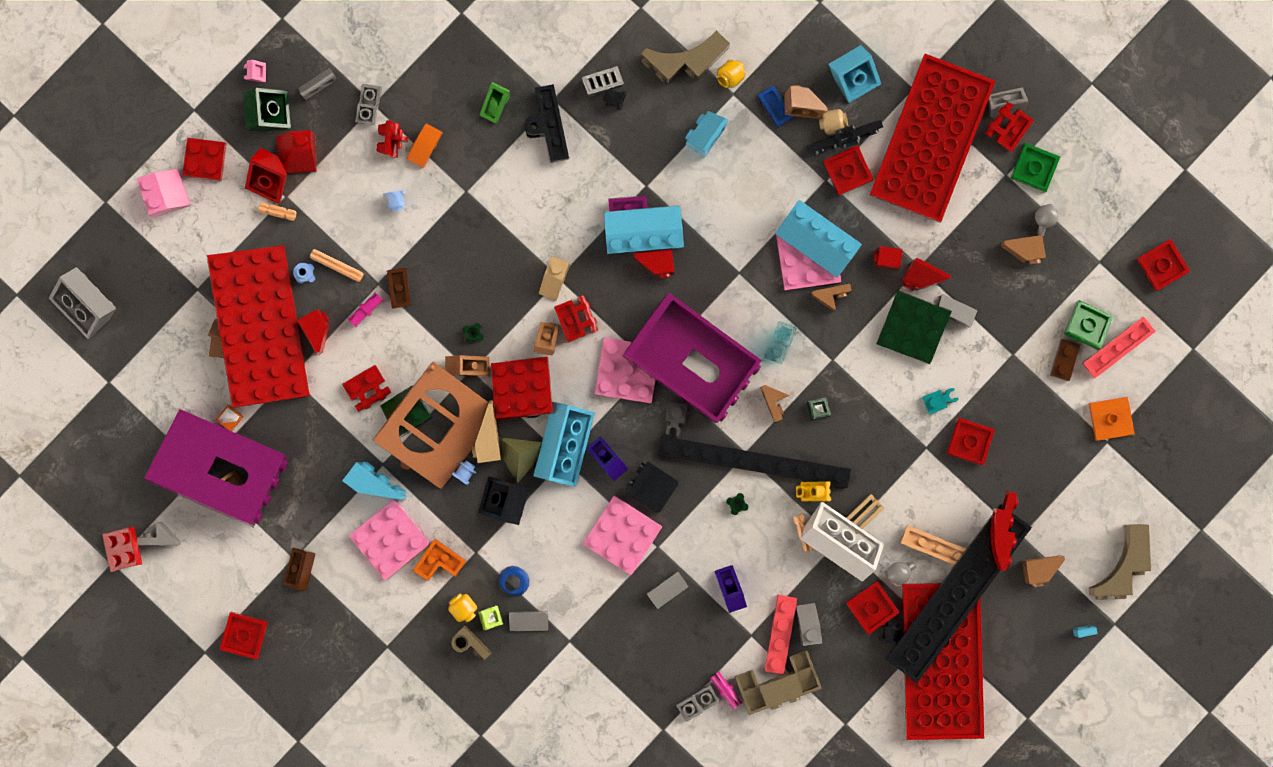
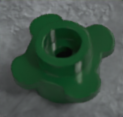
[463,323,484,344]
[726,493,749,515]

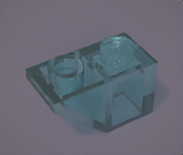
[764,321,797,365]

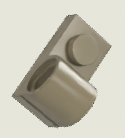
[451,625,492,660]

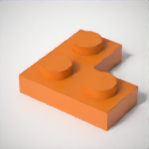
[413,538,467,581]

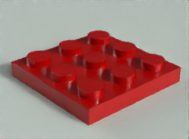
[491,356,553,420]

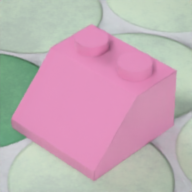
[137,169,191,218]

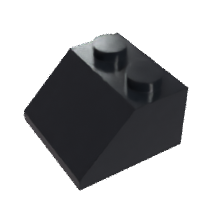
[478,476,530,525]

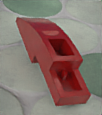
[990,491,1018,571]

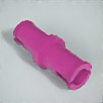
[348,292,383,327]
[710,671,743,710]

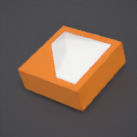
[216,405,244,431]

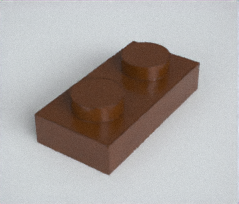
[387,268,412,309]
[1050,339,1081,381]

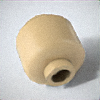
[819,109,848,135]

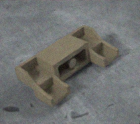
[735,650,822,715]

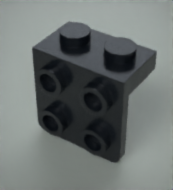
[626,461,678,513]

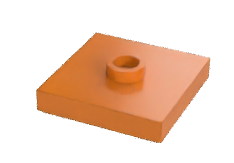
[1089,397,1135,441]

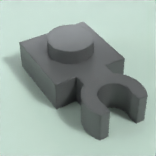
[665,401,688,436]

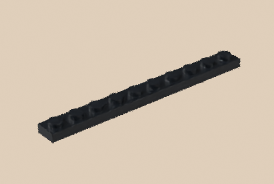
[659,436,851,488]

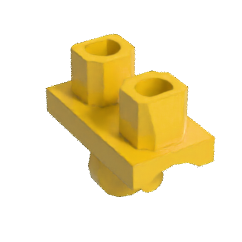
[796,482,831,501]

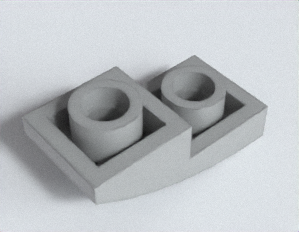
[355,84,382,125]
[676,684,721,722]

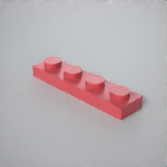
[1082,317,1156,378]
[764,595,797,675]

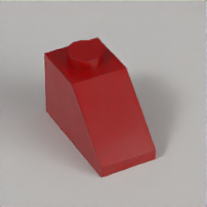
[634,249,674,279]
[297,309,330,355]

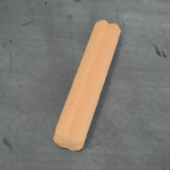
[310,249,364,282]

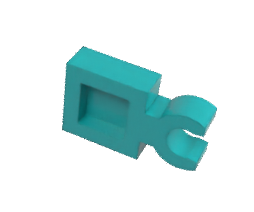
[922,388,959,415]

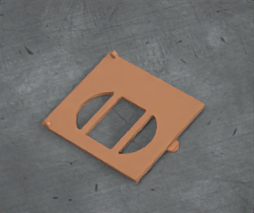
[372,362,488,489]

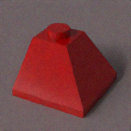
[276,130,317,174]
[245,148,287,204]
[900,258,951,291]

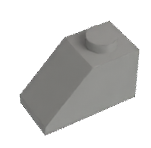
[796,603,822,646]

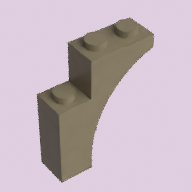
[641,30,730,84]
[1089,524,1151,600]

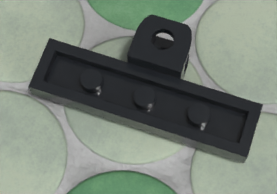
[524,84,569,163]
[806,120,883,155]

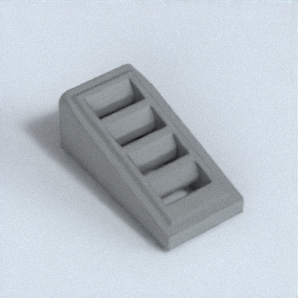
[582,66,624,98]

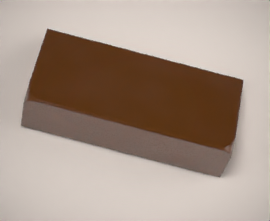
[283,548,315,590]

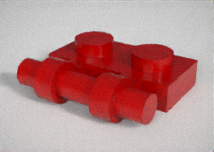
[985,102,1034,152]
[554,295,598,343]
[342,365,392,412]

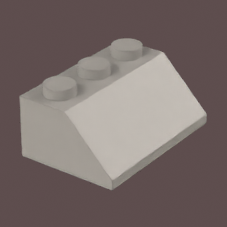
[49,267,116,339]

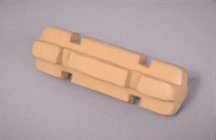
[258,202,296,221]
[793,514,814,552]

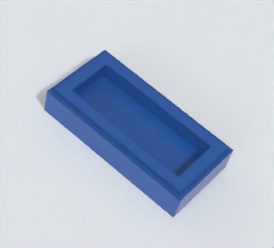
[757,85,794,128]

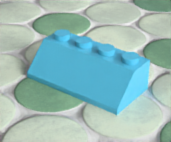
[775,200,862,278]
[604,205,684,254]
[534,402,595,487]

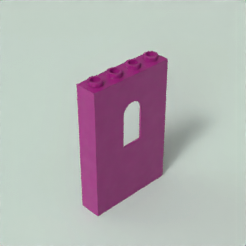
[622,292,762,423]
[144,409,288,528]

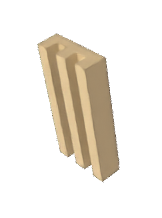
[846,494,884,534]

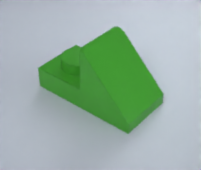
[480,82,510,123]

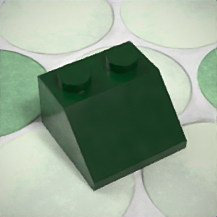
[243,88,291,132]
[380,385,433,438]

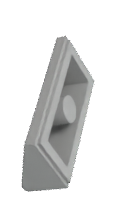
[298,68,337,100]
[987,87,1028,118]
[938,294,977,328]
[647,571,689,609]
[509,611,548,631]

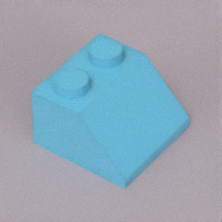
[828,45,881,103]
[685,111,728,158]

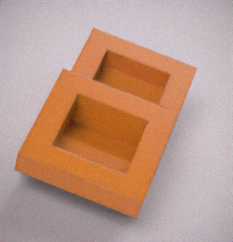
[406,123,443,168]

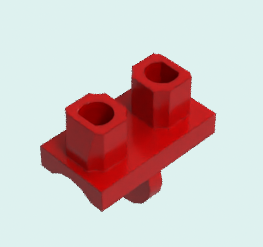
[376,120,408,158]

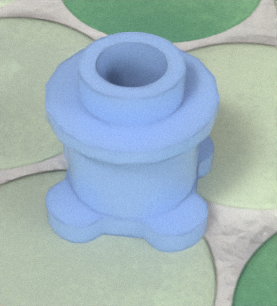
[383,190,406,211]
[293,263,315,284]
[452,460,476,485]

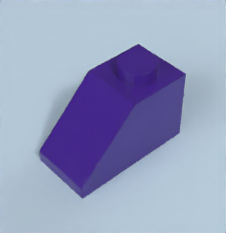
[586,436,628,481]
[715,565,747,613]

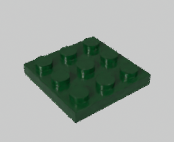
[876,290,952,364]

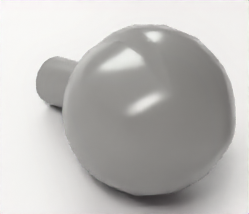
[1035,204,1059,236]
[887,561,916,585]

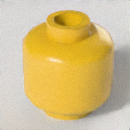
[717,60,745,88]
[448,593,477,622]

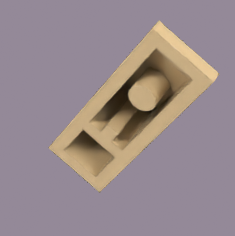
[472,400,501,463]

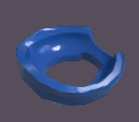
[499,566,529,596]

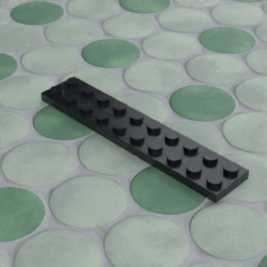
[885,504,1032,683]

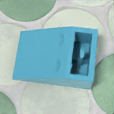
[342,461,408,500]

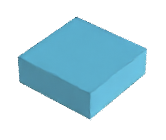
[1073,625,1098,638]

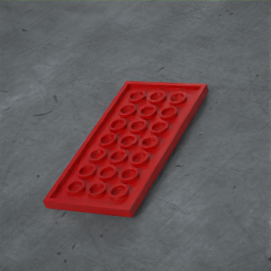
[869,54,996,223]
[206,245,310,408]
[902,583,985,740]

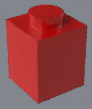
[872,246,903,270]

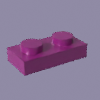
[608,196,647,211]

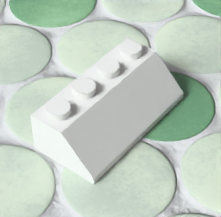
[800,502,884,582]

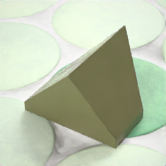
[501,438,541,484]

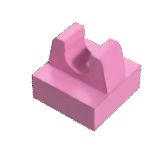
[244,60,266,83]

